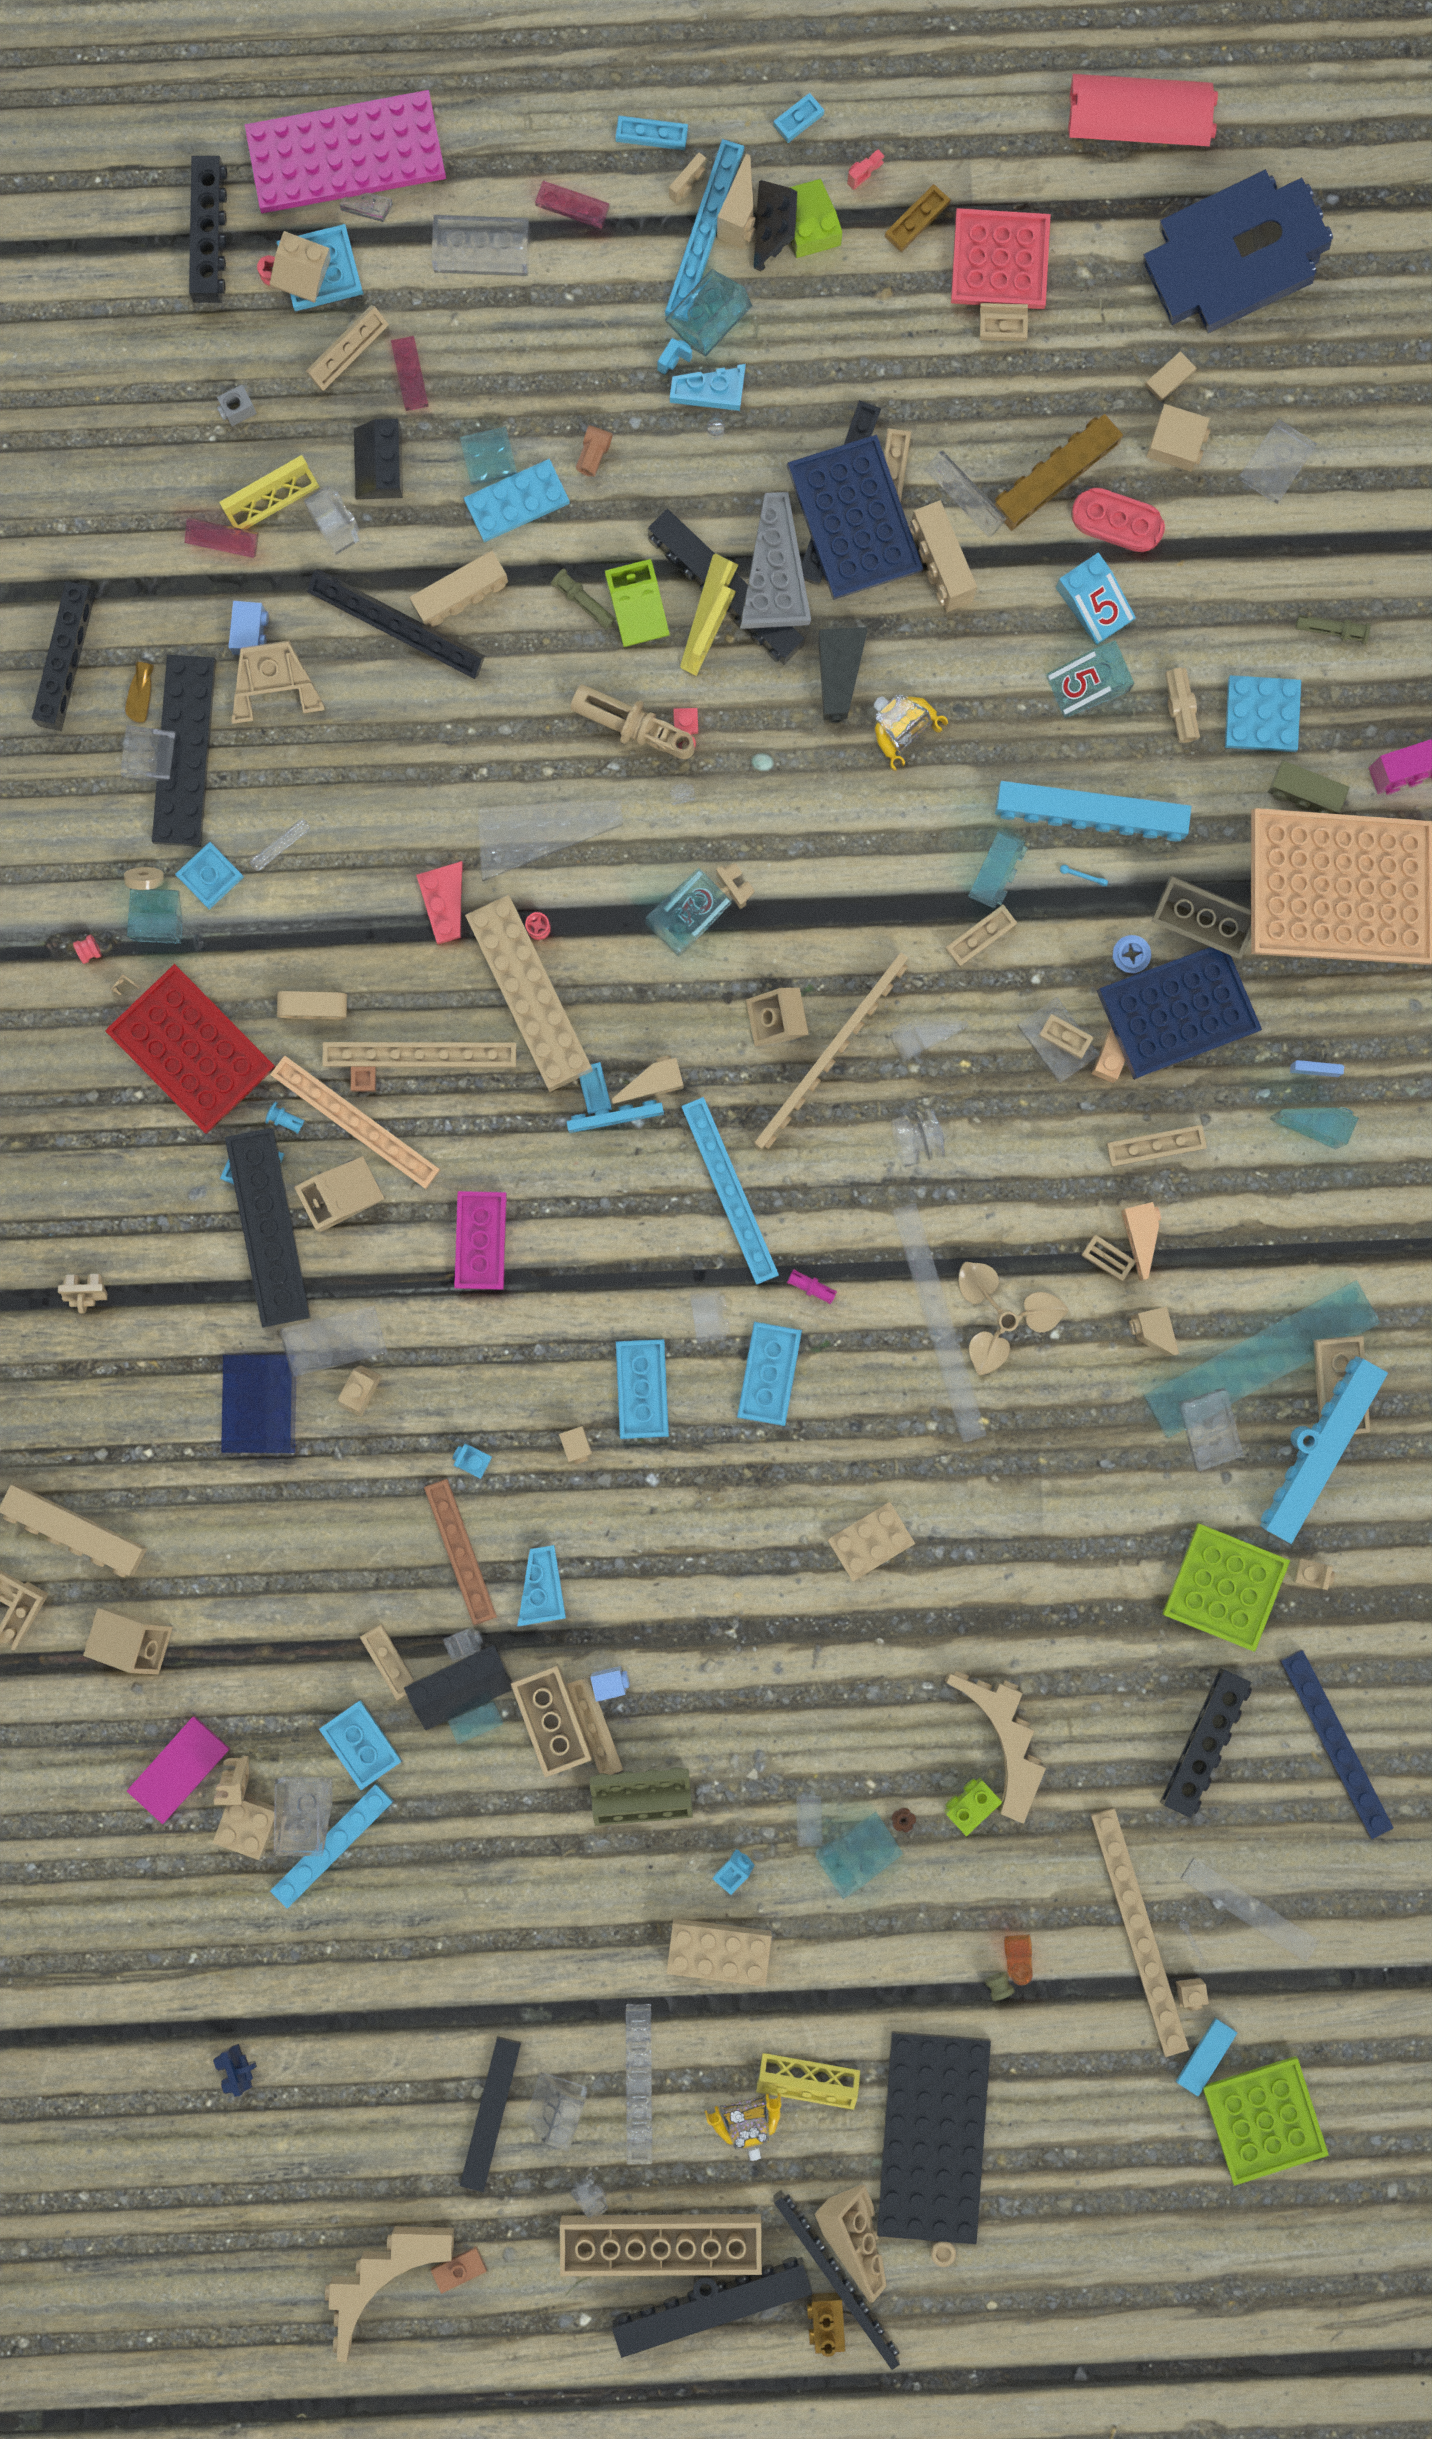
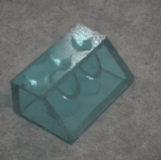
[665,269,753,357]

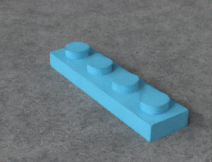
[567,1100,664,1133]

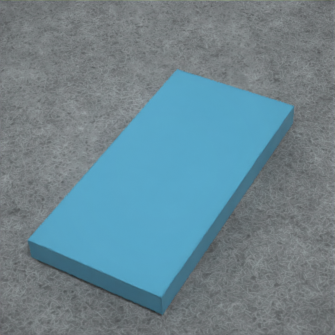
[737,1322,802,1426]
[616,1339,669,1439]

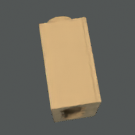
[1146,404,1211,472]

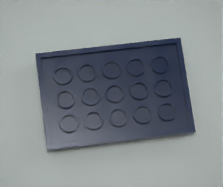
[786,435,923,600]
[1096,947,1262,1080]

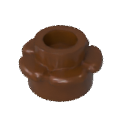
[891,1808,916,1833]

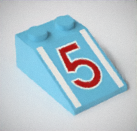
[1056,553,1136,645]

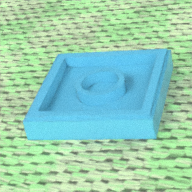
[175,842,244,910]

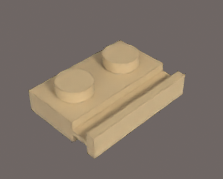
[979,303,1028,341]

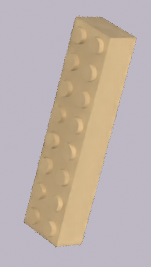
[465,895,593,1092]
[560,2214,762,2276]

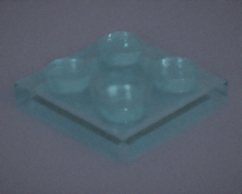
[460,426,517,485]

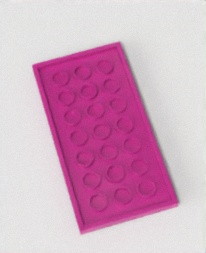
[244,90,446,214]

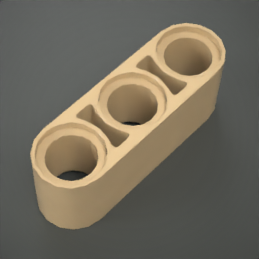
[277,991,347,1020]

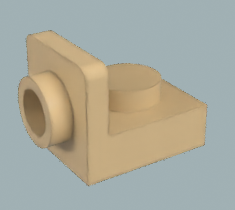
[1294,1558,1335,1590]

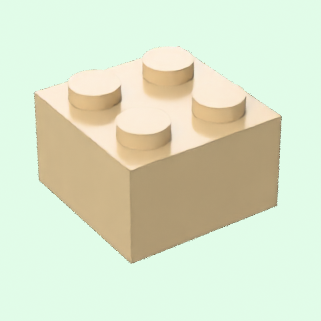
[213,1795,281,1860]

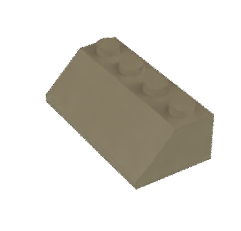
[1152,875,1251,959]

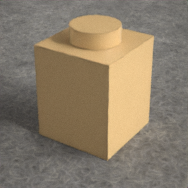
[559,1426,593,1465]

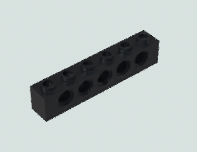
[189,156,228,303]
[31,581,95,731]
[1160,1668,1252,1818]

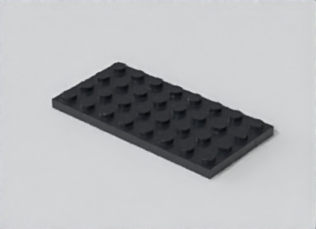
[877,2031,991,2244]

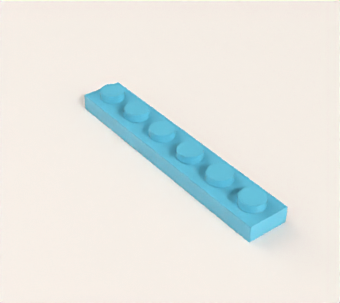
[270,1783,394,1909]

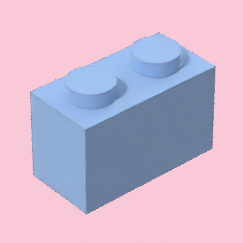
[229,601,269,655]
[590,1666,630,1702]

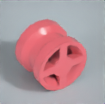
[257,255,275,286]
[73,934,102,964]

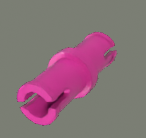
[787,1269,837,1304]

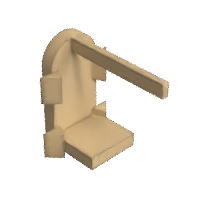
[110,974,140,995]

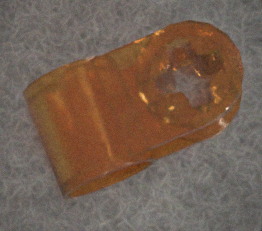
[1004,1934,1033,1985]

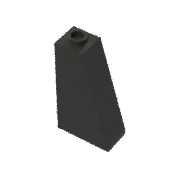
[818,627,867,723]

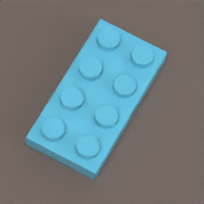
[464,459,570,542]

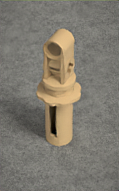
[570,684,695,759]

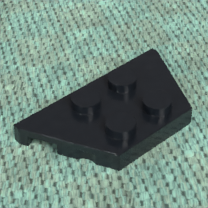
[754,180,798,271]

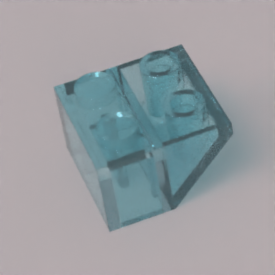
[127,888,183,944]

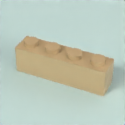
[409,551,508,627]

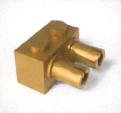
[807,2292,846,2357]

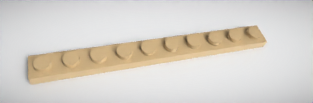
[754,953,908,1151]
[1090,1808,1189,2057]

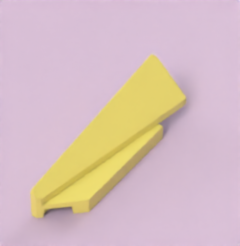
[680,554,738,676]

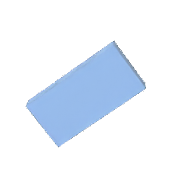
[1290,1060,1344,1077]

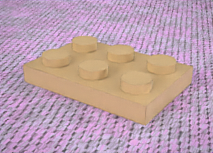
[827,1501,915,1582]

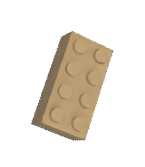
[909,500,977,613]
[511,1664,593,1778]
[667,1918,772,1987]

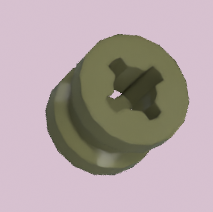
[985,1971,1015,2001]

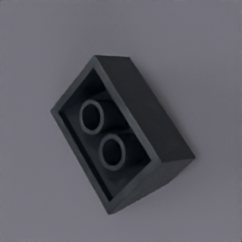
[354,418,403,500]

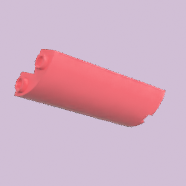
[1068,74,1218,146]

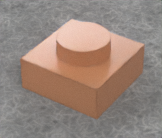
[351,1066,376,1092]

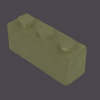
[1268,760,1350,814]

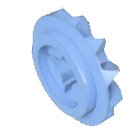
[1112,935,1151,974]

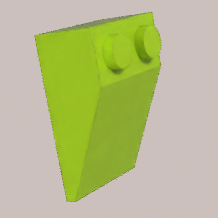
[789,178,842,258]

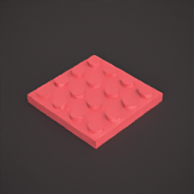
[951,208,1051,309]

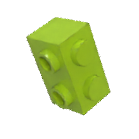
[944,1777,1002,1836]

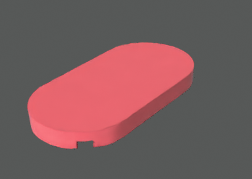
[1072,488,1165,552]

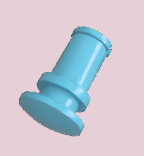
[265,1101,305,1134]

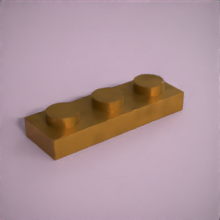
[885,184,951,253]

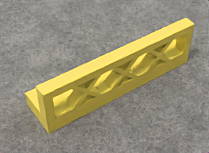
[219,455,319,534]
[756,2053,860,2110]

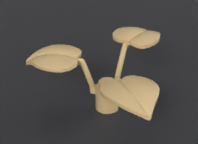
[958,1262,1069,1375]

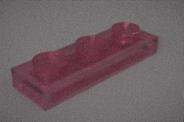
[535,181,610,229]
[391,336,429,411]
[184,517,259,558]

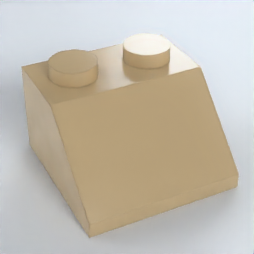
[270,231,331,303]
[746,988,809,1046]
[1129,1306,1179,1357]

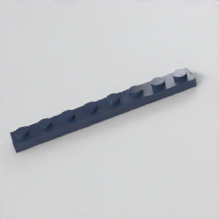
[1279,1650,1394,1839]

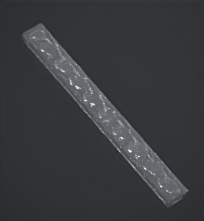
[892,1203,987,1443]

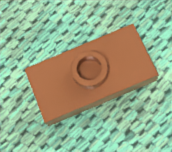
[431,2246,487,2294]

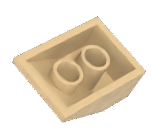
[717,154,755,249]

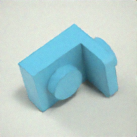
[657,338,692,375]
[452,1444,492,1479]
[712,1849,755,1895]

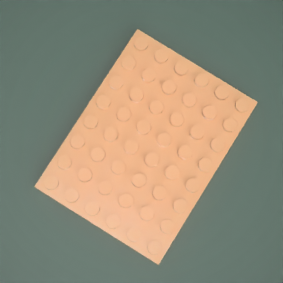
[1251,808,1432,965]

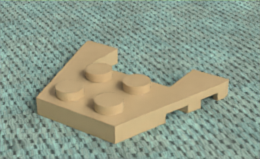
[232,640,325,724]

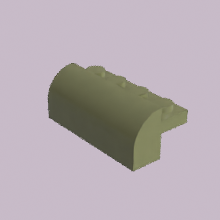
[589,1767,693,1826]

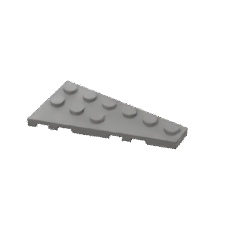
[740,492,811,629]

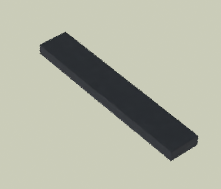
[460,2036,521,2192]

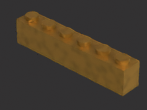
[993,414,1123,531]

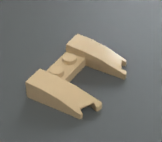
[0,1570,48,1650]

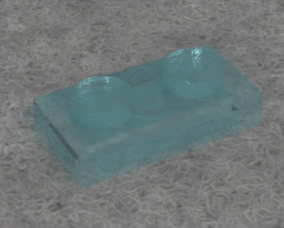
[448,1701,504,1744]

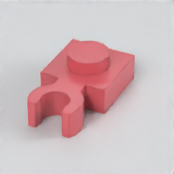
[847,149,885,190]
[674,708,698,749]

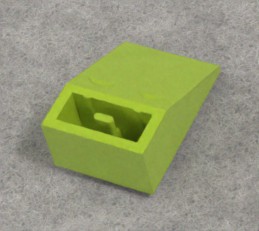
[605,559,670,647]

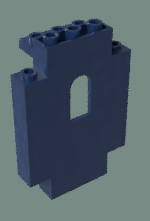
[1143,169,1333,333]

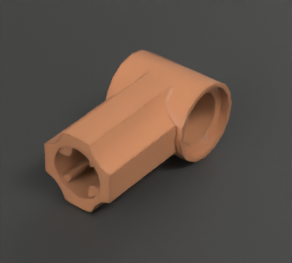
[576,425,613,477]

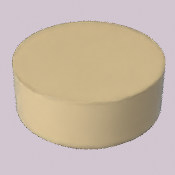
[930,2241,956,2267]

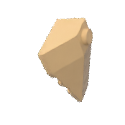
[815,2185,887,2303]

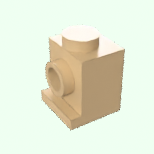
[1176,1978,1209,2010]

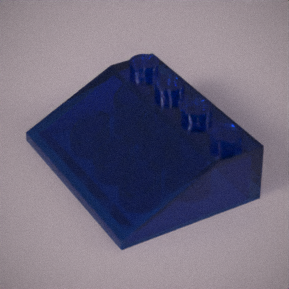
[221,1355,297,1453]

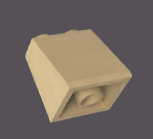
[83,1608,173,1674]

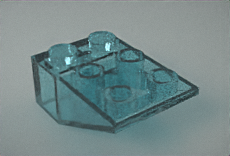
[814,1812,903,1899]

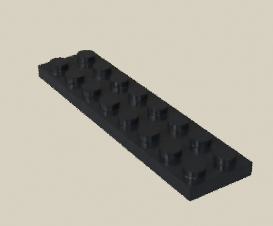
[152,654,216,847]
[225,1128,311,1328]

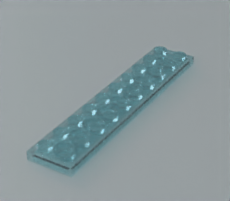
[1143,1280,1380,1438]

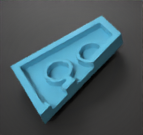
[670,364,746,411]

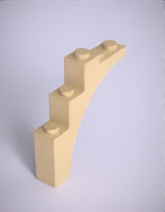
[945,1670,1046,1824]
[325,2226,454,2362]

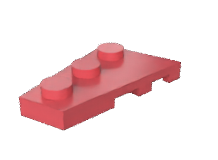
[416,861,463,944]

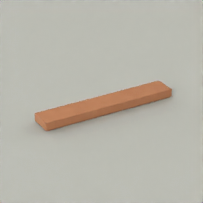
[424,1479,497,1626]

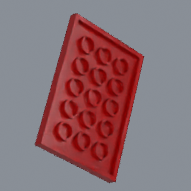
[105,964,276,1134]

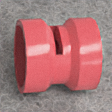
[525,912,551,940]

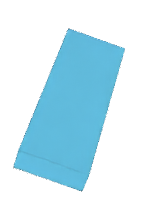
[615,116,688,151]
[1176,2018,1237,2096]

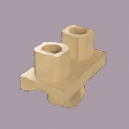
[713,863,755,909]
[58,1274,108,1314]

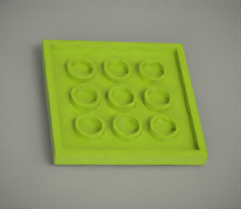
[1162,1523,1290,1652]
[1203,2056,1329,2186]

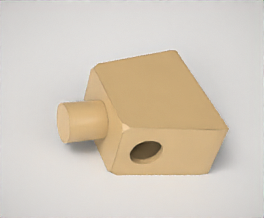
[337,1365,382,1417]

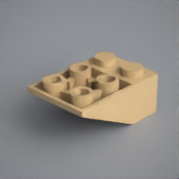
[294,1156,385,1232]

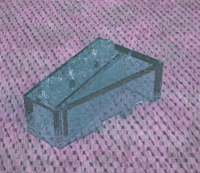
[968,827,1028,909]

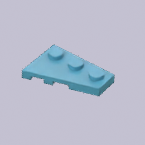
[517,1545,566,1626]

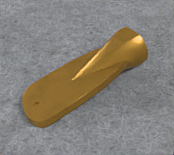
[125,662,154,723]

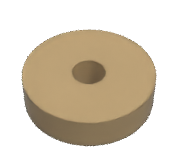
[124,867,164,890]

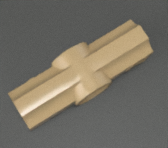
[1165,667,1200,743]

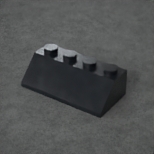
[404,1644,513,1730]

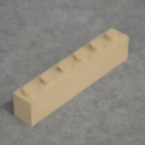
[0,1484,147,1578]

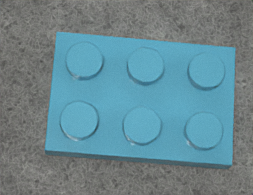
[319,1700,403,1790]

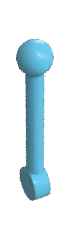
[1060,865,1108,886]

